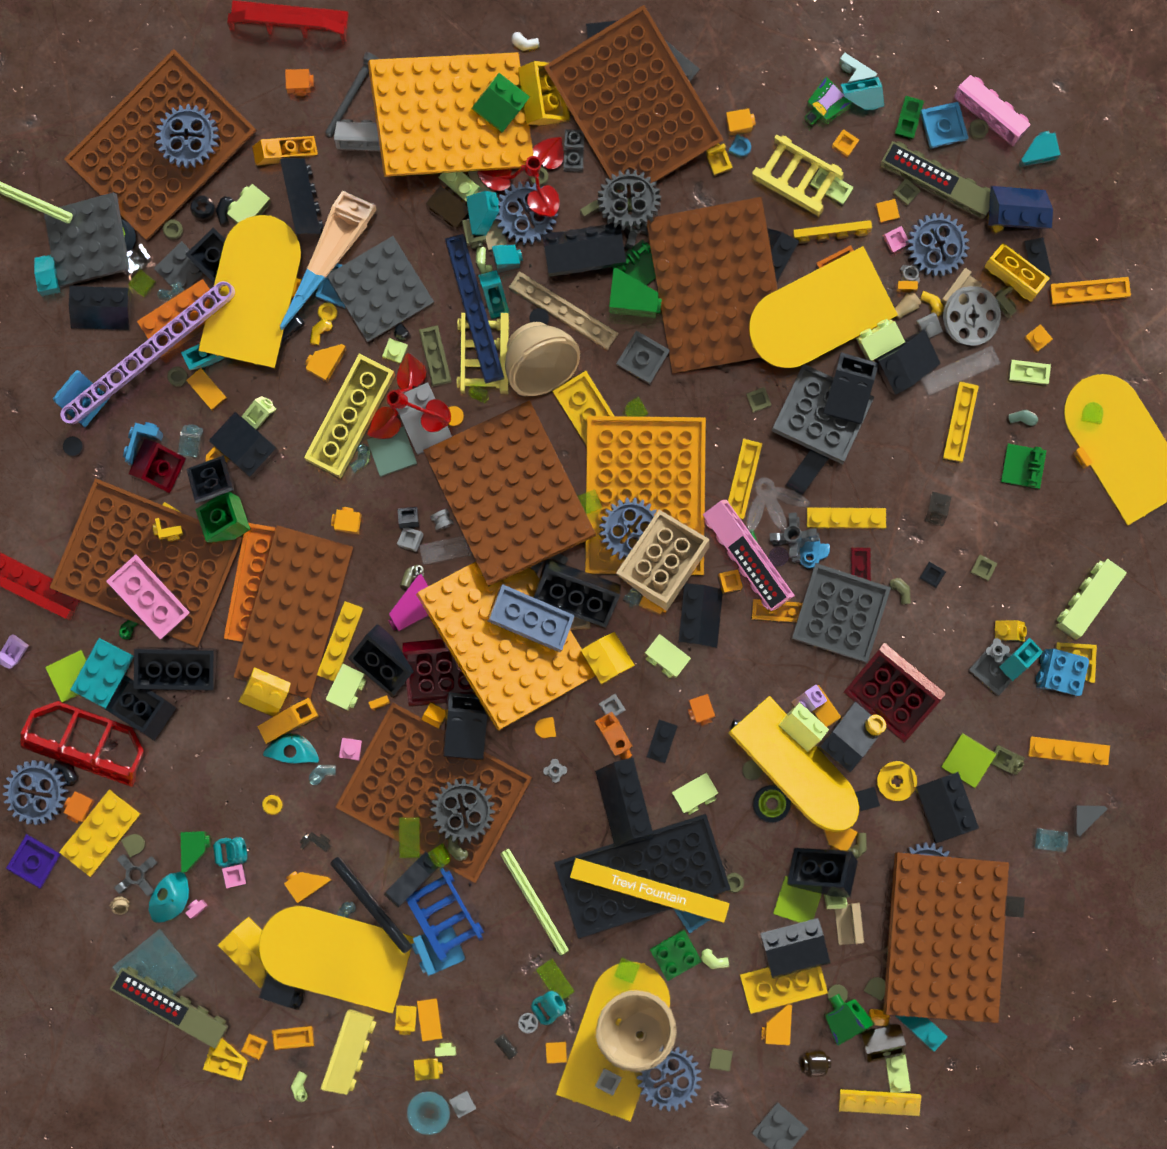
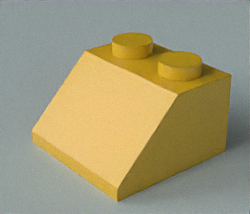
[581,631,635,686]
[238,667,291,717]

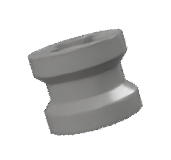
[430,509,454,531]
[518,1013,538,1033]

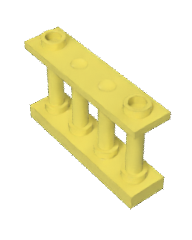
[752,134,844,217]
[457,313,509,394]

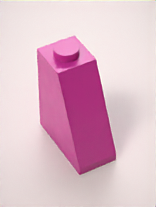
[388,574,429,633]

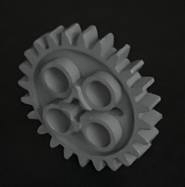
[597,169,661,230]
[430,778,495,844]

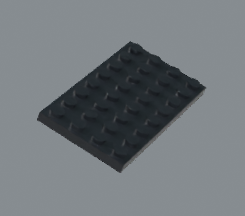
[554,814,731,939]

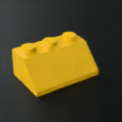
[518,61,570,126]
[984,243,1050,302]
[218,917,268,988]

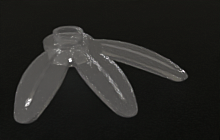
[747,477,810,533]

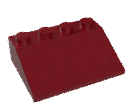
[402,639,476,706]
[844,643,946,742]

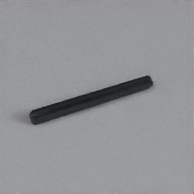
[330,857,412,953]

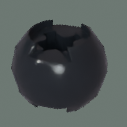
[190,196,215,220]

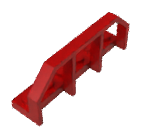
[227,0,349,42]
[0,552,81,621]
[21,701,144,787]

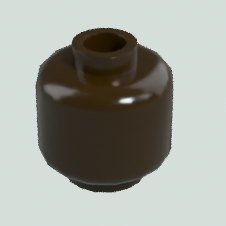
[800,1050,831,1077]

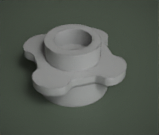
[900,265,920,283]
[986,638,1010,662]
[543,759,567,783]

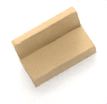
[941,268,982,315]
[835,903,864,945]

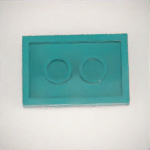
[70,638,134,709]

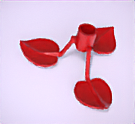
[477,137,564,217]
[367,353,451,439]

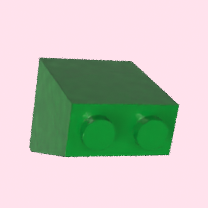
[609,268,662,318]

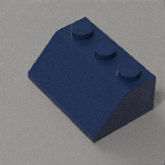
[988,186,1053,229]

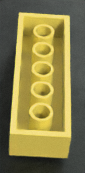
[304,354,395,479]

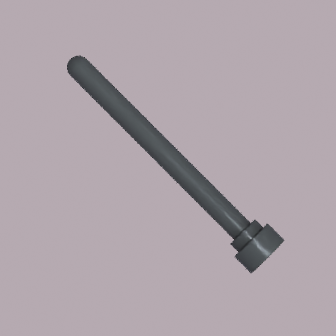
[325,52,379,137]

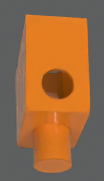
[594,712,632,760]

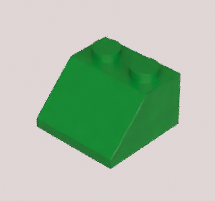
[471,73,530,132]
[195,492,251,543]

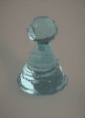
[623,588,641,607]

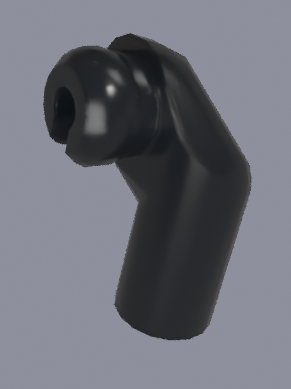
[216,196,234,226]
[52,760,77,786]

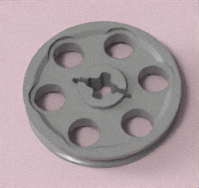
[943,286,1001,345]

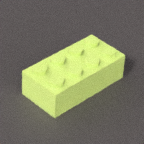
[1056,559,1127,640]

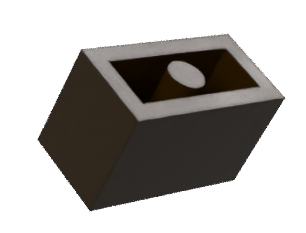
[426,186,469,231]
[861,1024,907,1063]

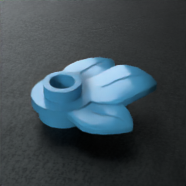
[792,538,830,569]

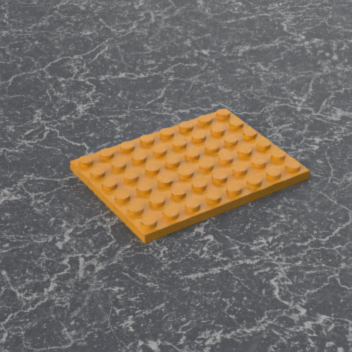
[368,53,534,177]
[585,416,706,575]
[416,562,595,731]

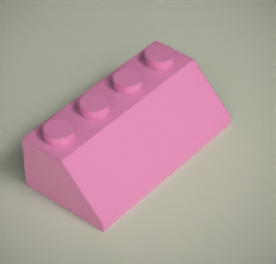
[954,75,1031,146]

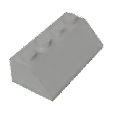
[334,119,380,151]

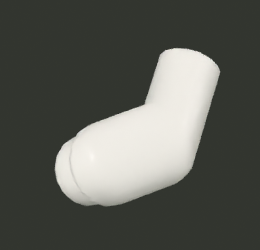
[512,32,540,51]

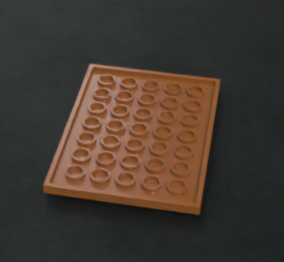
[544,5,724,199]
[64,49,257,241]
[647,197,778,374]
[423,400,596,587]
[49,478,243,648]
[335,702,532,883]
[883,852,1009,1023]

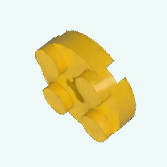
[877,761,917,801]

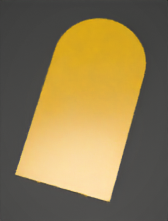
[198,215,301,368]
[749,246,898,368]
[1064,374,1167,526]
[729,696,859,832]
[259,906,415,1013]
[556,962,670,1122]

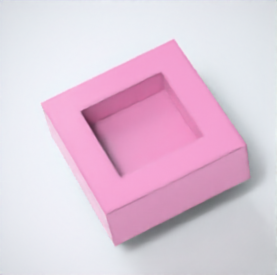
[883,226,908,253]
[339,738,362,761]
[222,864,247,888]
[186,899,208,919]

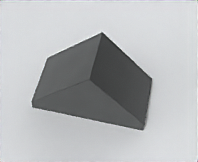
[1074,805,1108,837]

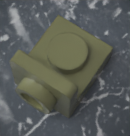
[462,219,486,249]
[995,286,1017,319]
[991,745,1025,775]

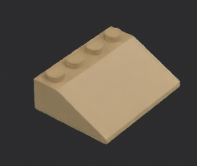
[616,510,709,611]

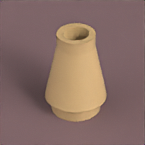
[895,291,922,319]

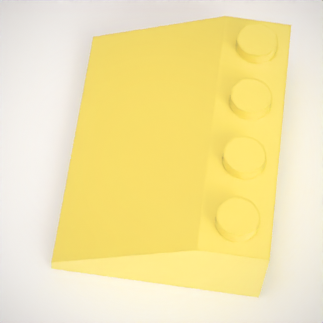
[321,1009,376,1095]

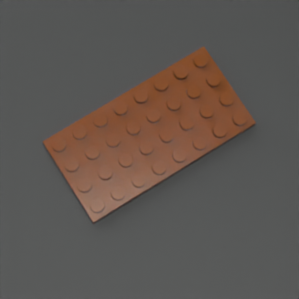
[233,525,353,698]

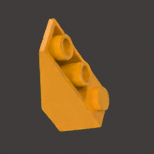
[252,136,318,165]
[257,698,319,744]

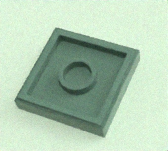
[367,426,417,477]

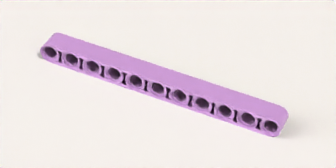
[60,281,235,424]

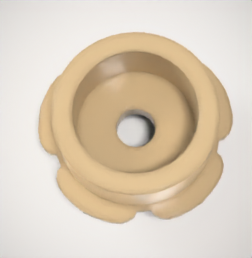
[110,896,129,915]

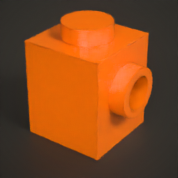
[285,69,314,96]
[688,694,715,726]
[63,791,95,823]

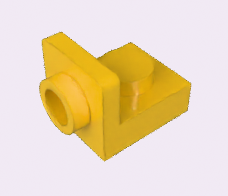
[395,1005,417,1035]
[414,1058,443,1081]

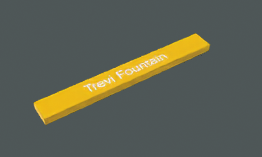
[570,858,730,923]

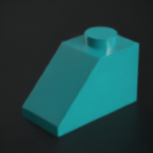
[840,77,884,110]
[1019,131,1060,167]
[466,191,499,236]
[492,245,523,273]
[34,255,61,296]
[478,270,510,319]
[181,344,227,371]
[999,638,1043,681]

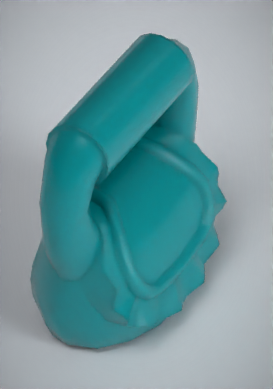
[213,837,247,868]
[531,991,566,1025]

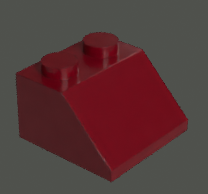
[128,439,186,494]

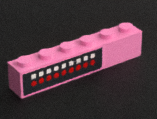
[703,500,795,611]

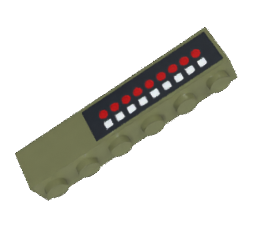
[880,141,990,220]
[110,966,229,1048]

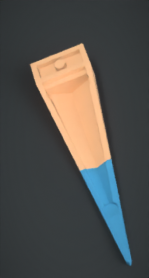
[280,191,377,330]

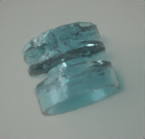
[407,1092,451,1135]

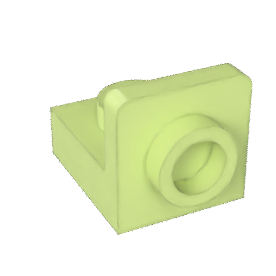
[241,396,276,429]

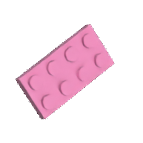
[106,555,190,640]

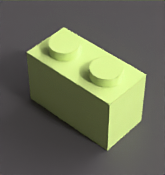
[227,184,272,224]
[856,319,905,361]
[645,634,691,678]
[325,664,367,711]
[779,702,829,752]
[672,773,718,815]

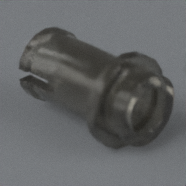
[494,1034,518,1060]

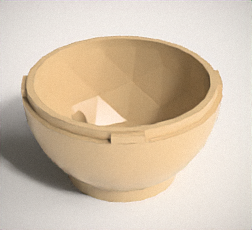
[505,322,580,396]
[596,990,676,1072]

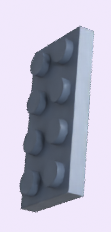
[488,584,575,652]

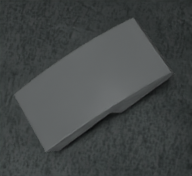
[563,129,584,172]

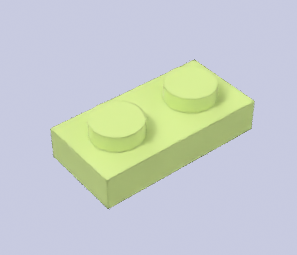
[810,167,854,205]
[439,172,481,202]
[1009,360,1051,385]
[885,1055,911,1093]

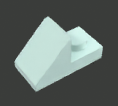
[839,52,877,83]

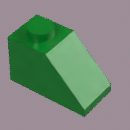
[180,831,211,873]

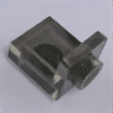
[124,243,151,276]
[925,492,951,526]
[300,832,332,853]

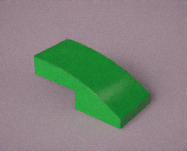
[895,96,924,138]

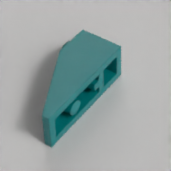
[894,1015,948,1052]

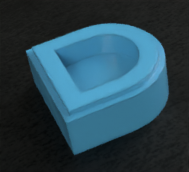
[728,134,751,158]

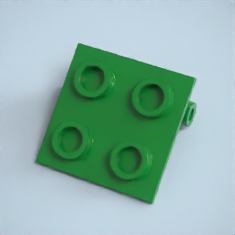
[616,239,656,285]
[1001,443,1047,489]
[650,930,702,982]

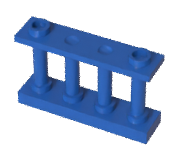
[406,868,484,963]

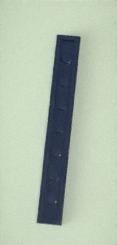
[445,234,504,384]

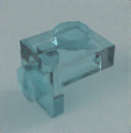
[178,425,203,457]
[1035,829,1068,852]

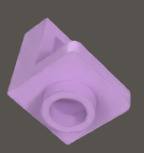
[0,634,29,669]
[791,685,827,712]

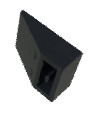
[823,352,879,424]
[443,692,488,760]

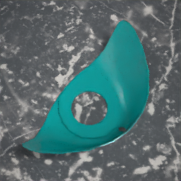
[263,733,319,763]
[149,872,189,923]

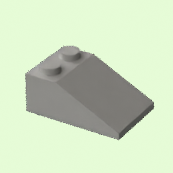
[396,382,452,455]

